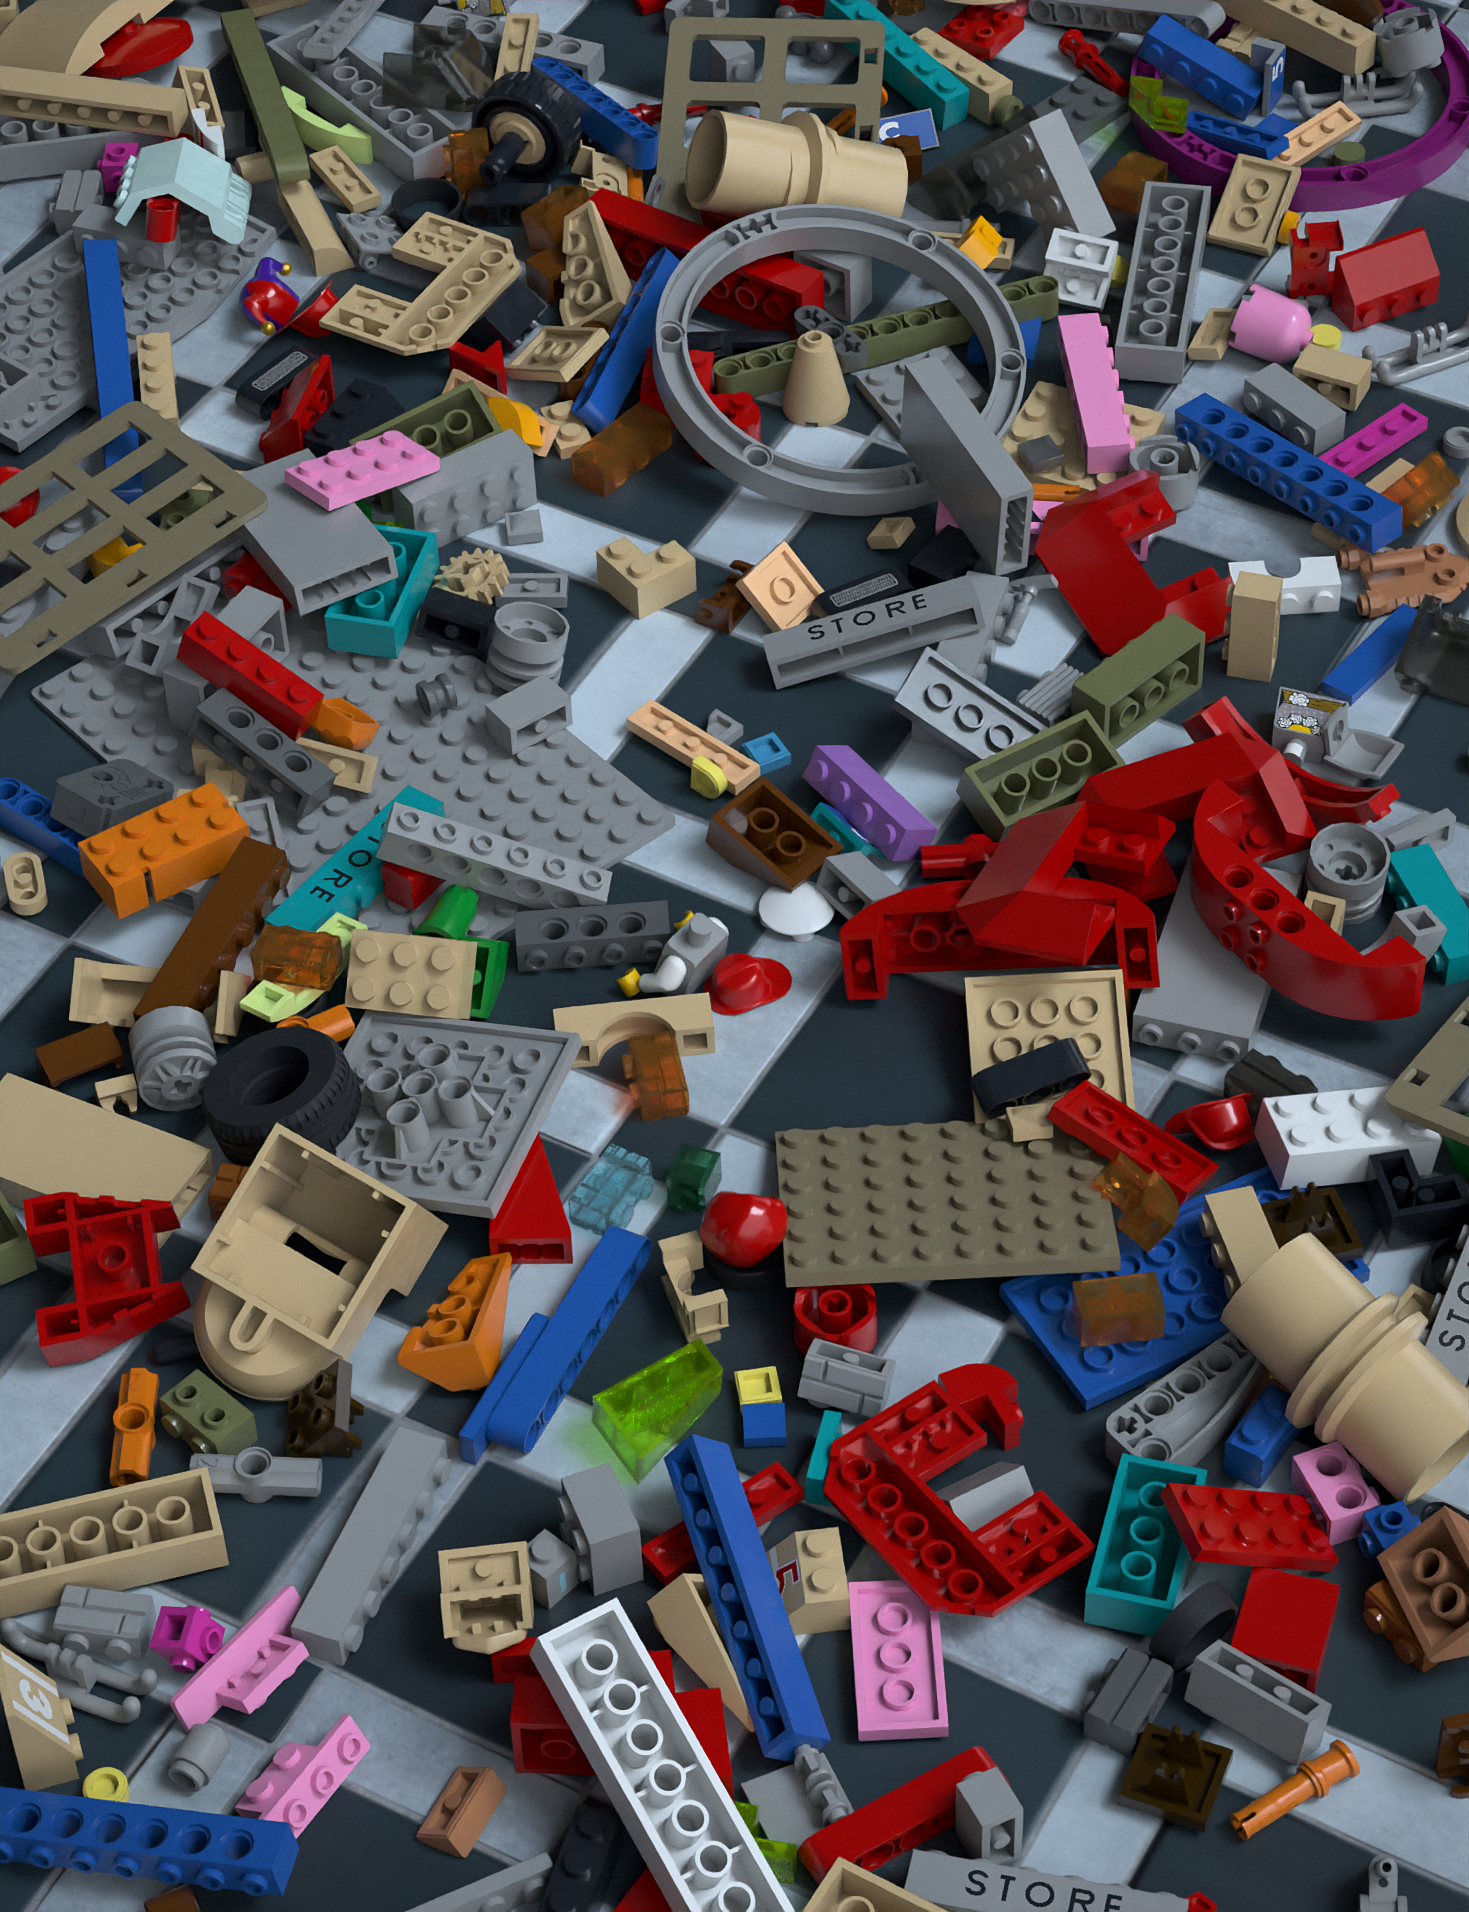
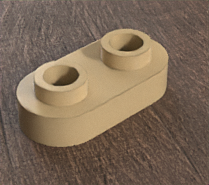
[3,852,48,916]

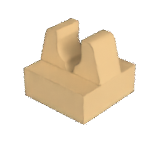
[95,1073,137,1115]

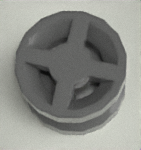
[415,673,458,717]

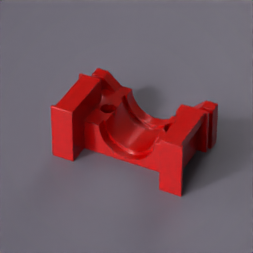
[1285,220,1344,300]

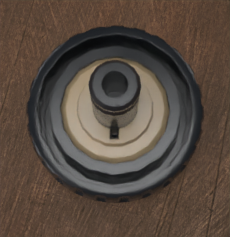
[471,71,582,184]

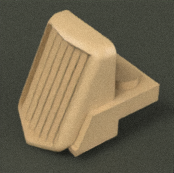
[438,1541,534,1654]

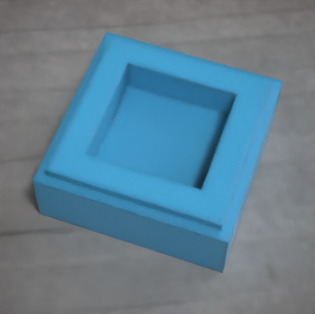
[741,732,791,775]

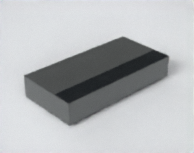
[222,109,256,159]

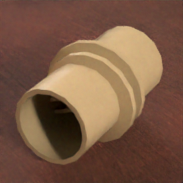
[685,109,908,218]
[1220,1232,1469,1506]

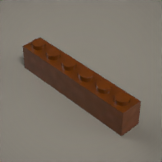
[133,836,291,1023]

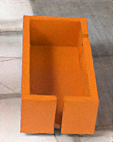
[77,781,250,920]

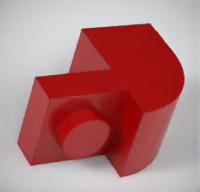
[938,1363,1024,1451]

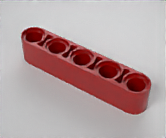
[797,1746,1010,1886]

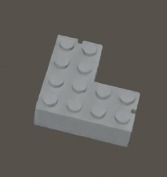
[970,109,1116,249]

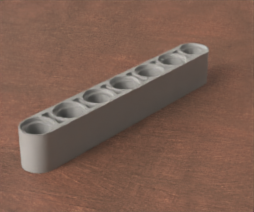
[1028,0,1225,39]

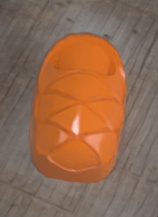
[309,697,380,751]

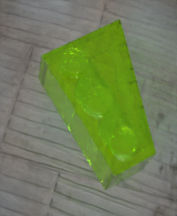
[591,1338,723,1484]

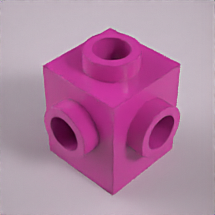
[97,142,139,192]
[149,1606,226,1674]

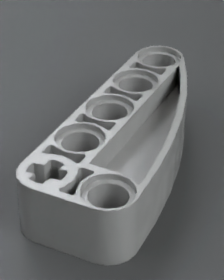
[1104,1331,1266,1468]

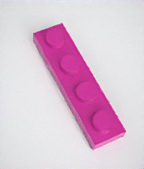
[1319,402,1428,478]

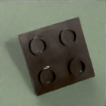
[1260,1182,1364,1263]
[285,1358,364,1458]
[1118,1722,1234,1833]

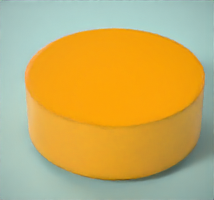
[1277,210,1301,245]

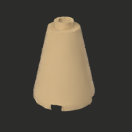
[782,330,850,428]

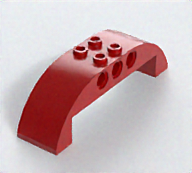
[1190,778,1426,1021]
[839,877,1160,1000]

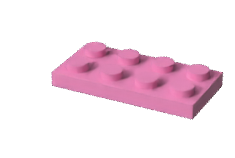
[285,430,440,511]
[848,1580,949,1741]

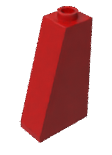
[489,1132,573,1264]

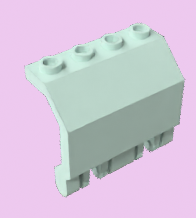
[113,137,252,244]

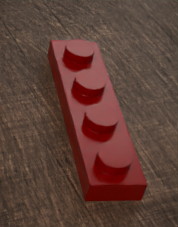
[641,1461,804,1587]

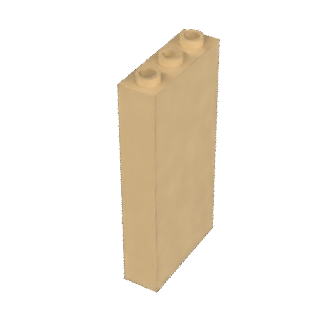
[0,1072,215,1250]

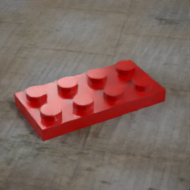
[1046,1080,1219,1206]
[1160,1483,1339,1572]

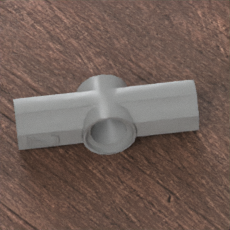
[189,1447,323,1503]

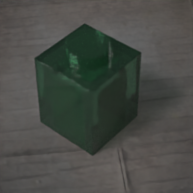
[666,1143,722,1213]

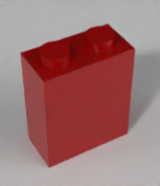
[1230,1566,1340,1694]

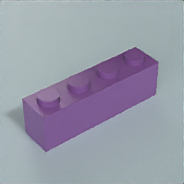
[802,745,938,861]

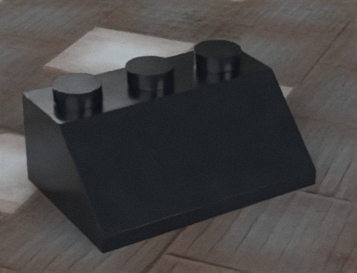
[302,378,407,458]

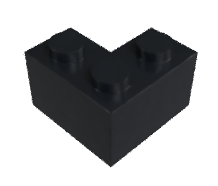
[1365,1149,1469,1248]

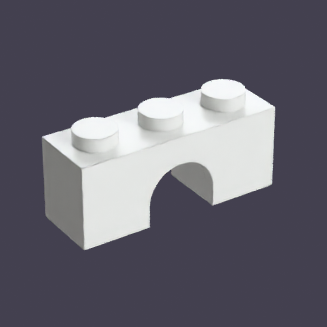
[1227,556,1342,615]

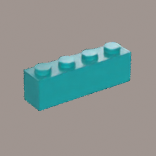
[1384,843,1469,986]

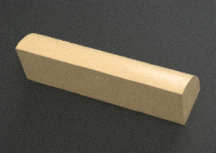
[274,177,354,277]

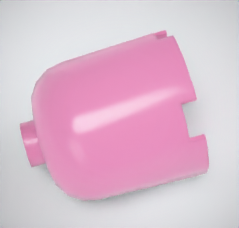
[1228,283,1315,365]

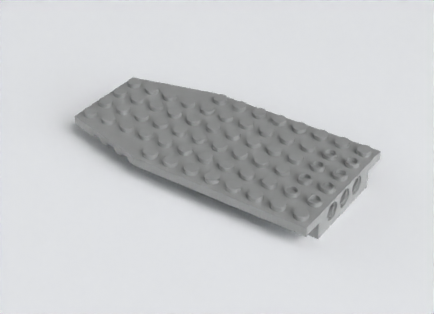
[0,198,277,453]

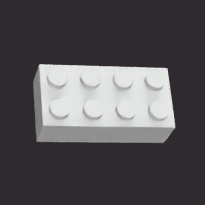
[1254,1086,1442,1190]

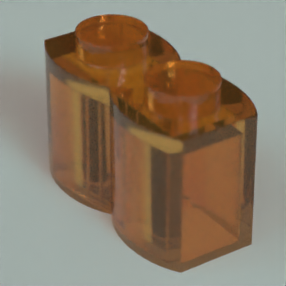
[1099,151,1168,214]

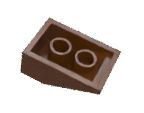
[705,776,844,893]

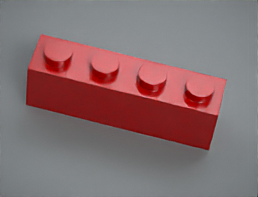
[176,611,324,742]

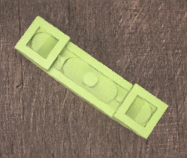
[281,86,373,164]
[239,912,368,1022]

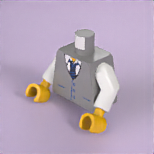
[616,910,729,997]

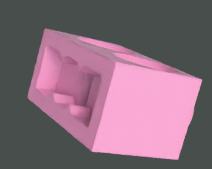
[1290,1441,1381,1546]

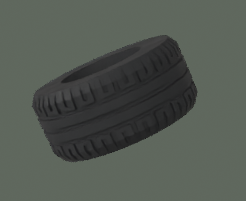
[201,1026,361,1167]

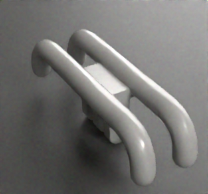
[1292,70,1423,120]
[1362,311,1469,386]
[0,1618,158,1723]

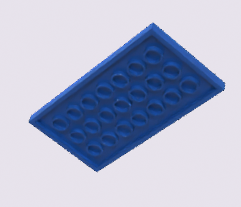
[999,1165,1370,1410]

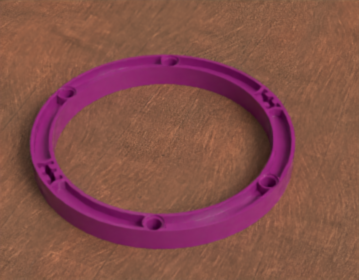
[1129,0,1469,212]

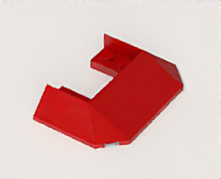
[1034,469,1234,658]
[1074,732,1318,902]
[955,801,1176,966]
[824,1380,1096,1618]

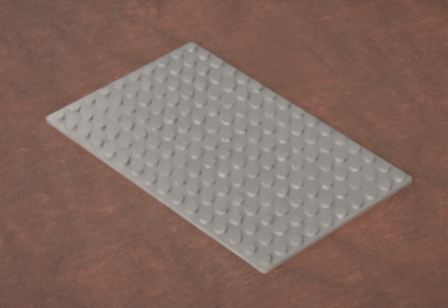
[31,587,675,978]

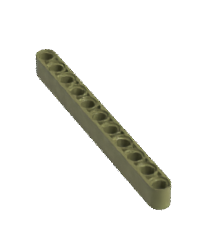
[220,8,310,185]
[713,275,1059,398]

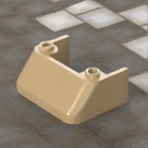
[69,958,251,1044]

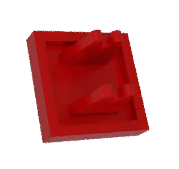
[937,4,1024,63]

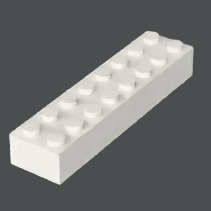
[529,1598,795,1912]

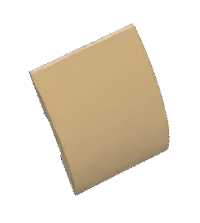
[0,0,173,75]

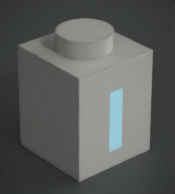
[527,1529,579,1610]

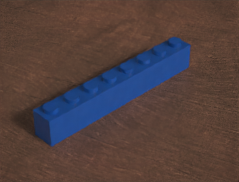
[663,1434,831,1763]

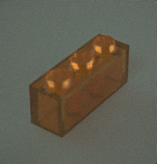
[572,402,672,497]

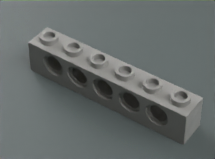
[418,5,605,86]
[375,802,612,910]

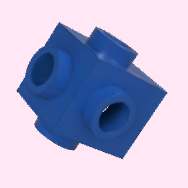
[1358,1500,1421,1579]

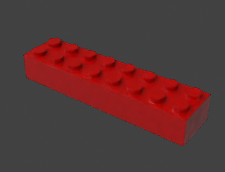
[582,187,824,341]

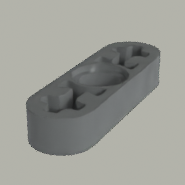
[794,305,868,370]

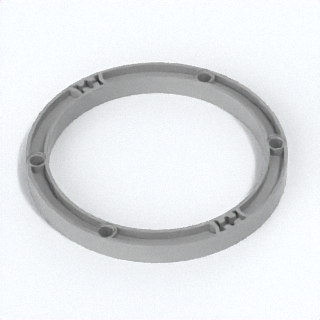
[652,204,1026,516]

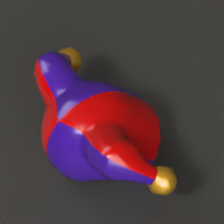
[239,257,299,335]

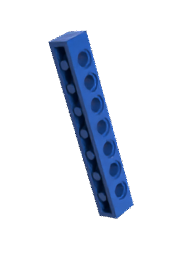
[1175,393,1402,554]
[0,1787,300,1896]

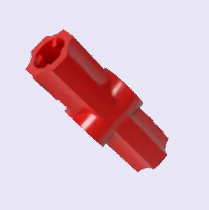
[921,834,1002,880]

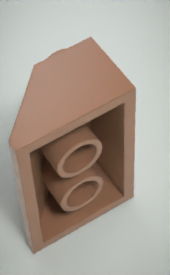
[1377,1506,1469,1663]

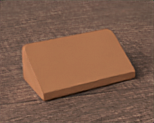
[416,1766,507,1858]

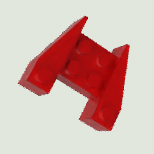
[23,1191,191,1367]

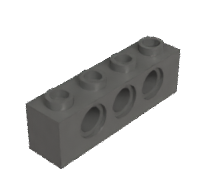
[187,687,337,820]
[514,900,671,972]

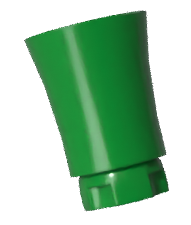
[412,884,479,940]

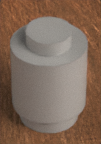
[168,1723,230,1792]

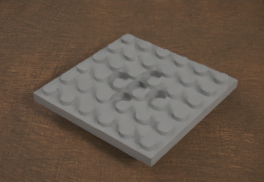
[330,1009,583,1219]

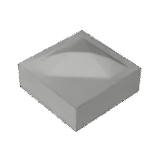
[504,509,543,545]

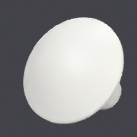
[759,880,835,942]

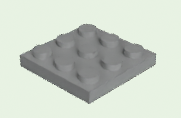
[856,345,989,439]

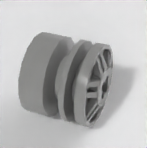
[485,602,570,692]
[1302,822,1391,926]
[128,1006,217,1111]

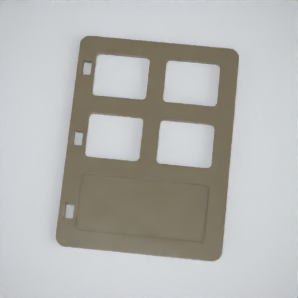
[654,17,885,226]

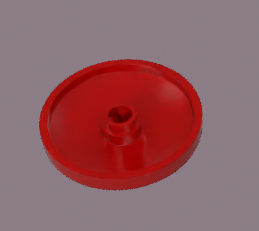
[80,17,194,79]

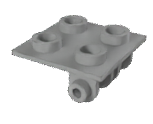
[336,212,404,270]
[741,1744,854,1858]

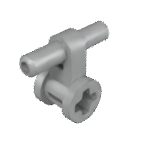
[1357,1854,1408,1912]

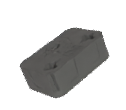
[50,759,174,838]

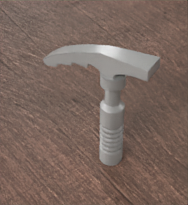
[1001,574,1059,645]

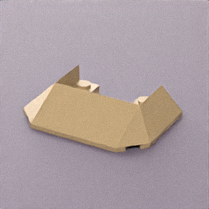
[319,212,521,356]

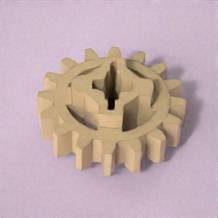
[432,548,510,605]

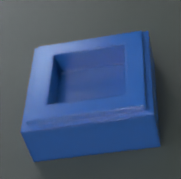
[742,1403,787,1448]

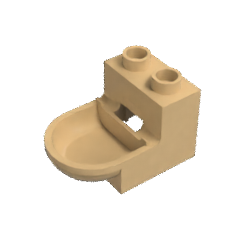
[190,1122,449,1402]

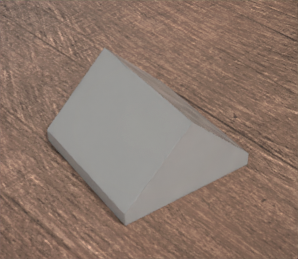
[935,1461,1034,1532]

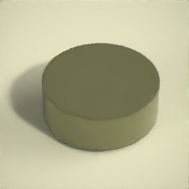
[993,94,1023,127]
[1332,141,1366,166]

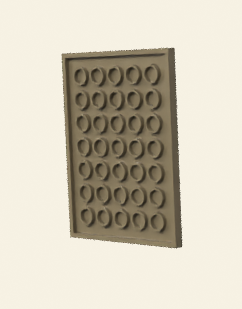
[775,1118,1121,1287]

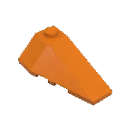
[397,1252,512,1392]

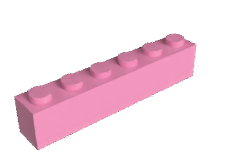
[1057,313,1135,474]

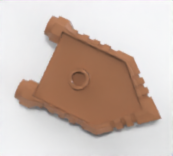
[1335,543,1469,618]

